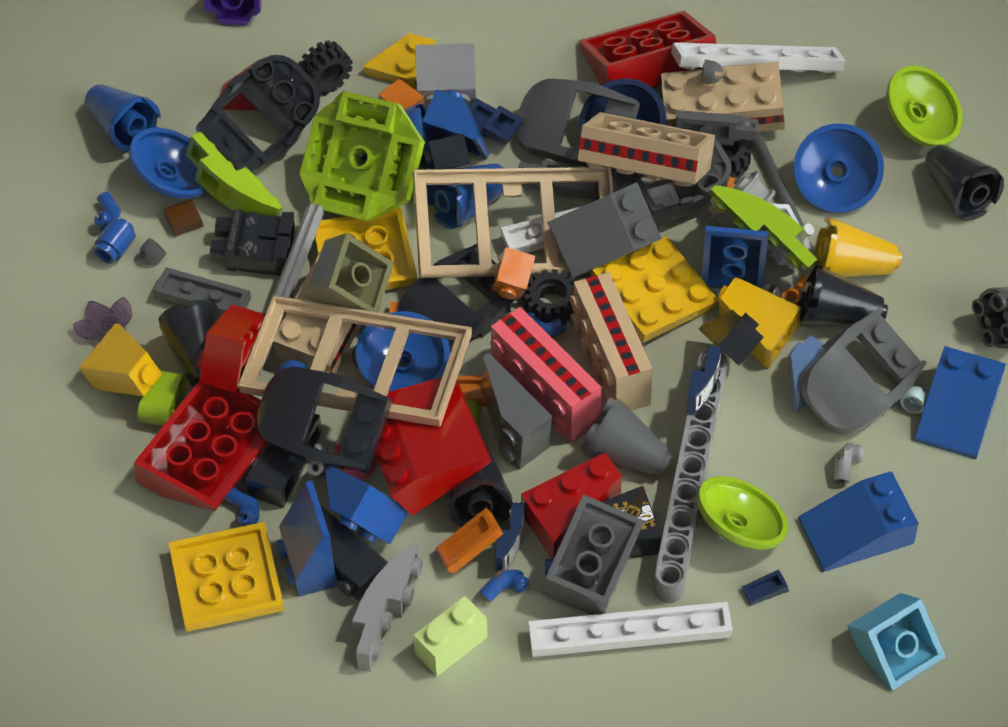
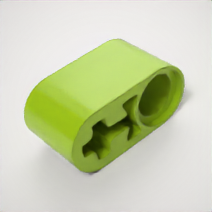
[137,370,186,426]

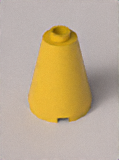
[814,217,902,277]

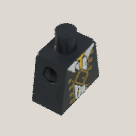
[602,486,662,557]

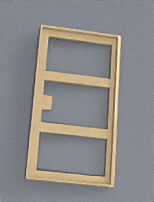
[412,167,613,278]
[238,296,472,427]

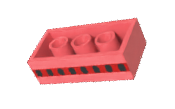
[490,307,601,443]

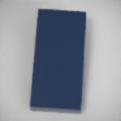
[742,569,789,606]

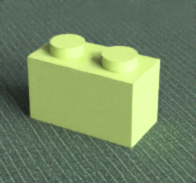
[413,596,488,677]

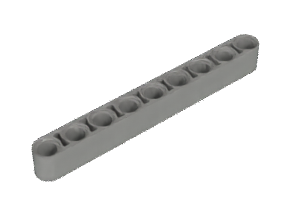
[654,349,727,603]

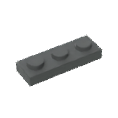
[154,267,251,316]

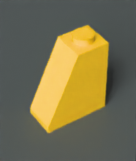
[717,277,801,369]
[79,323,162,396]

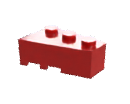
[197,304,266,393]
[521,452,622,559]

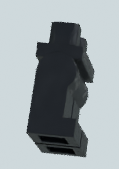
[210,209,295,276]

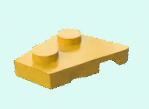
[363,33,436,88]

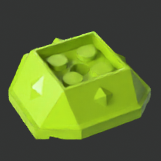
[299,91,425,222]

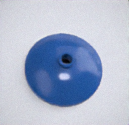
[793,123,884,213]
[128,128,206,199]
[356,311,450,392]

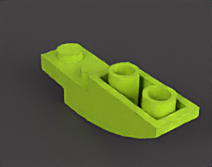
[186,131,283,216]
[708,185,817,271]

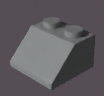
[415,43,476,110]

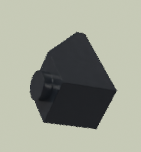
[422,134,471,170]
[698,309,764,365]

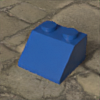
[422,89,490,159]
[326,465,408,544]

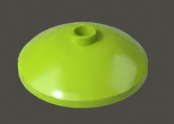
[886,65,963,147]
[697,476,789,550]

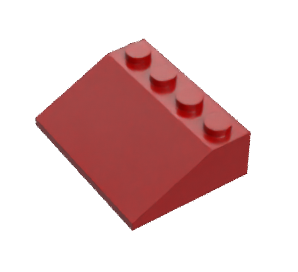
[579,10,717,89]
[375,377,492,516]
[134,380,267,511]

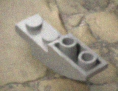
[352,544,423,672]

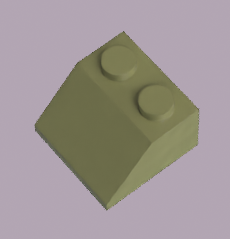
[307,233,394,312]

